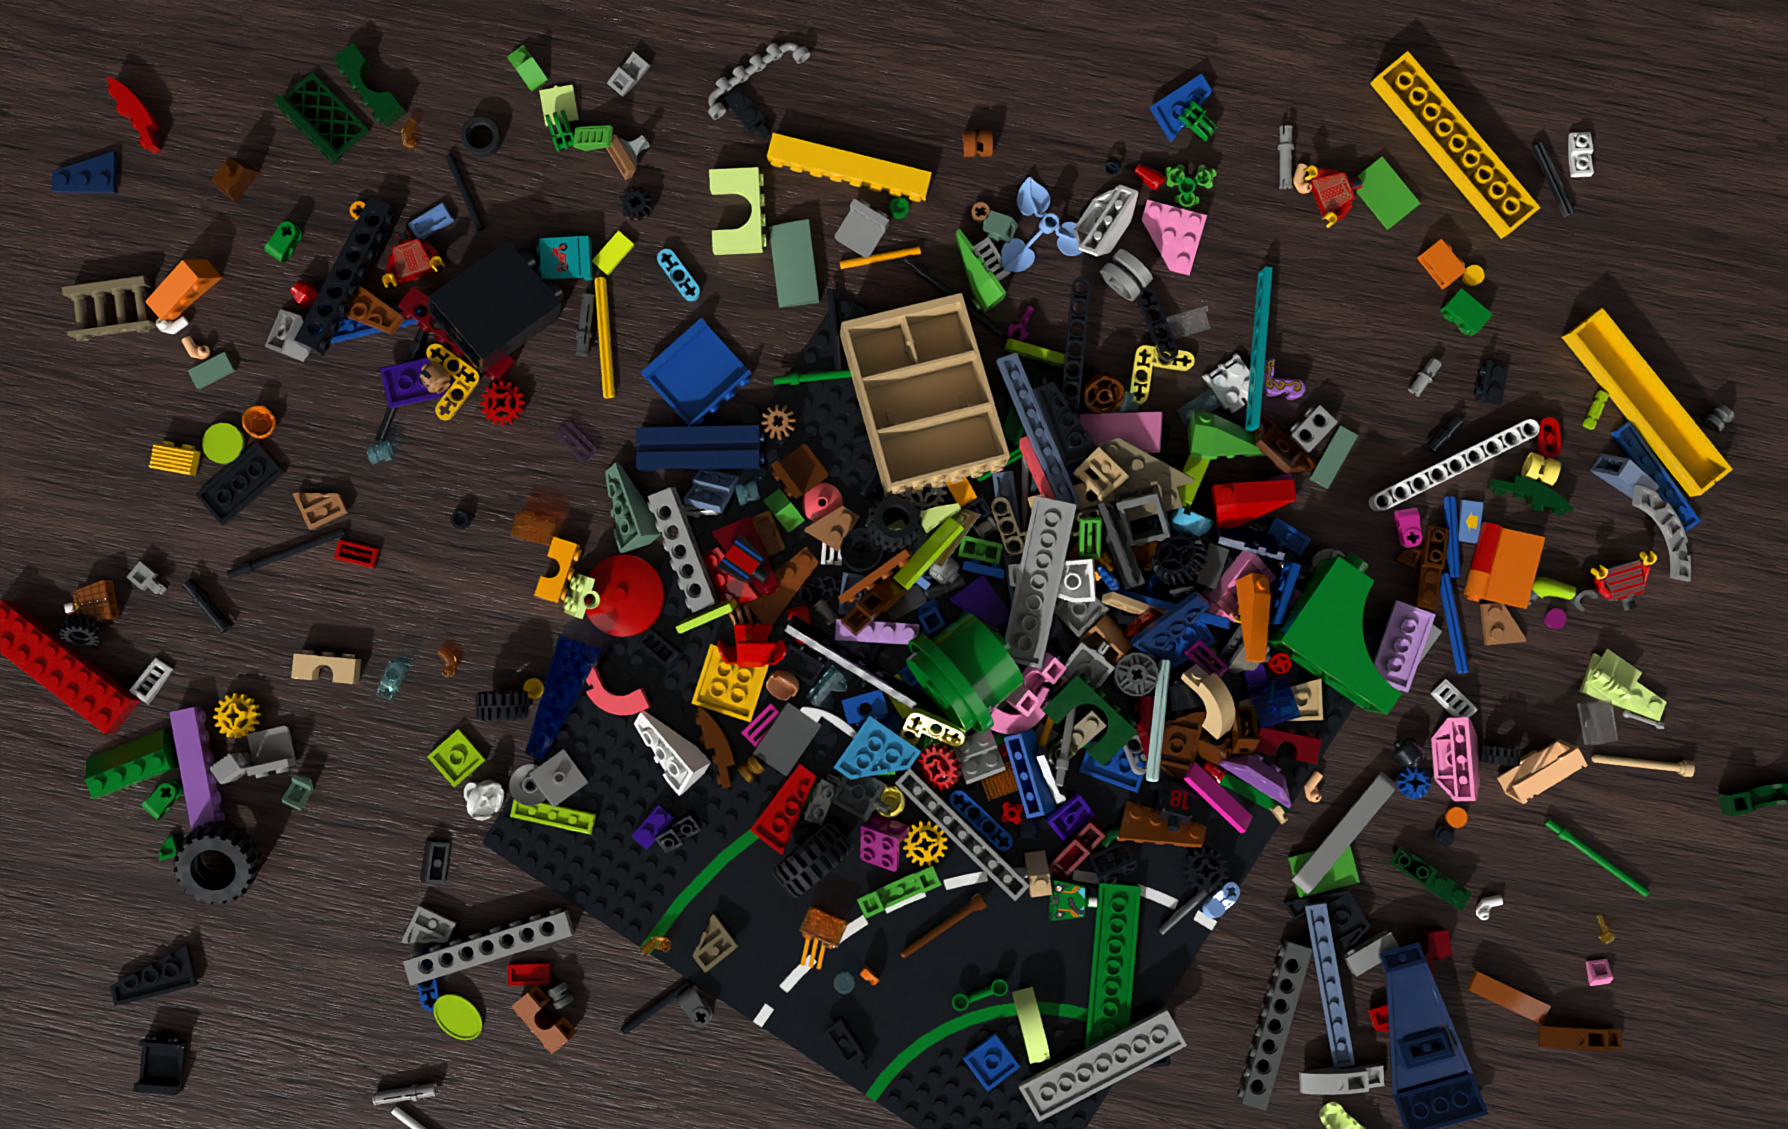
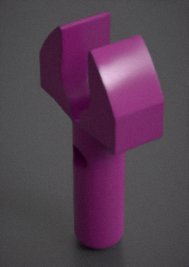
[1008,306,1035,342]

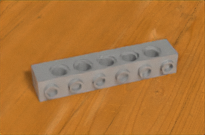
[648,487,720,612]

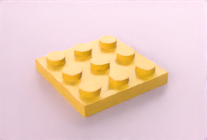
[692,644,769,722]

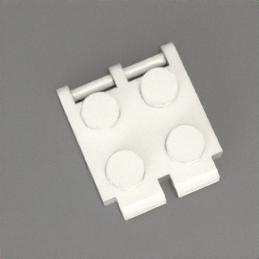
[1202,353,1250,413]

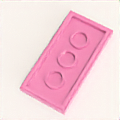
[1079,412,1163,453]

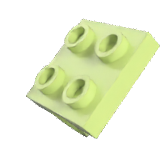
[563,573,600,619]

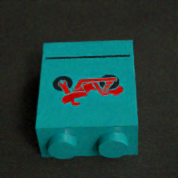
[536,236,594,282]

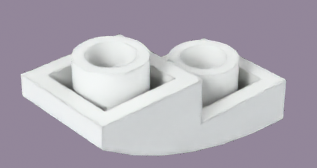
[1568,132,1594,177]

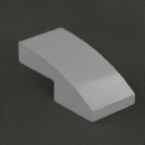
[607,52,651,96]

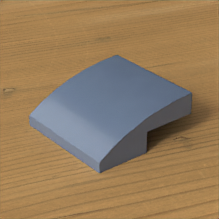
[683,470,738,513]

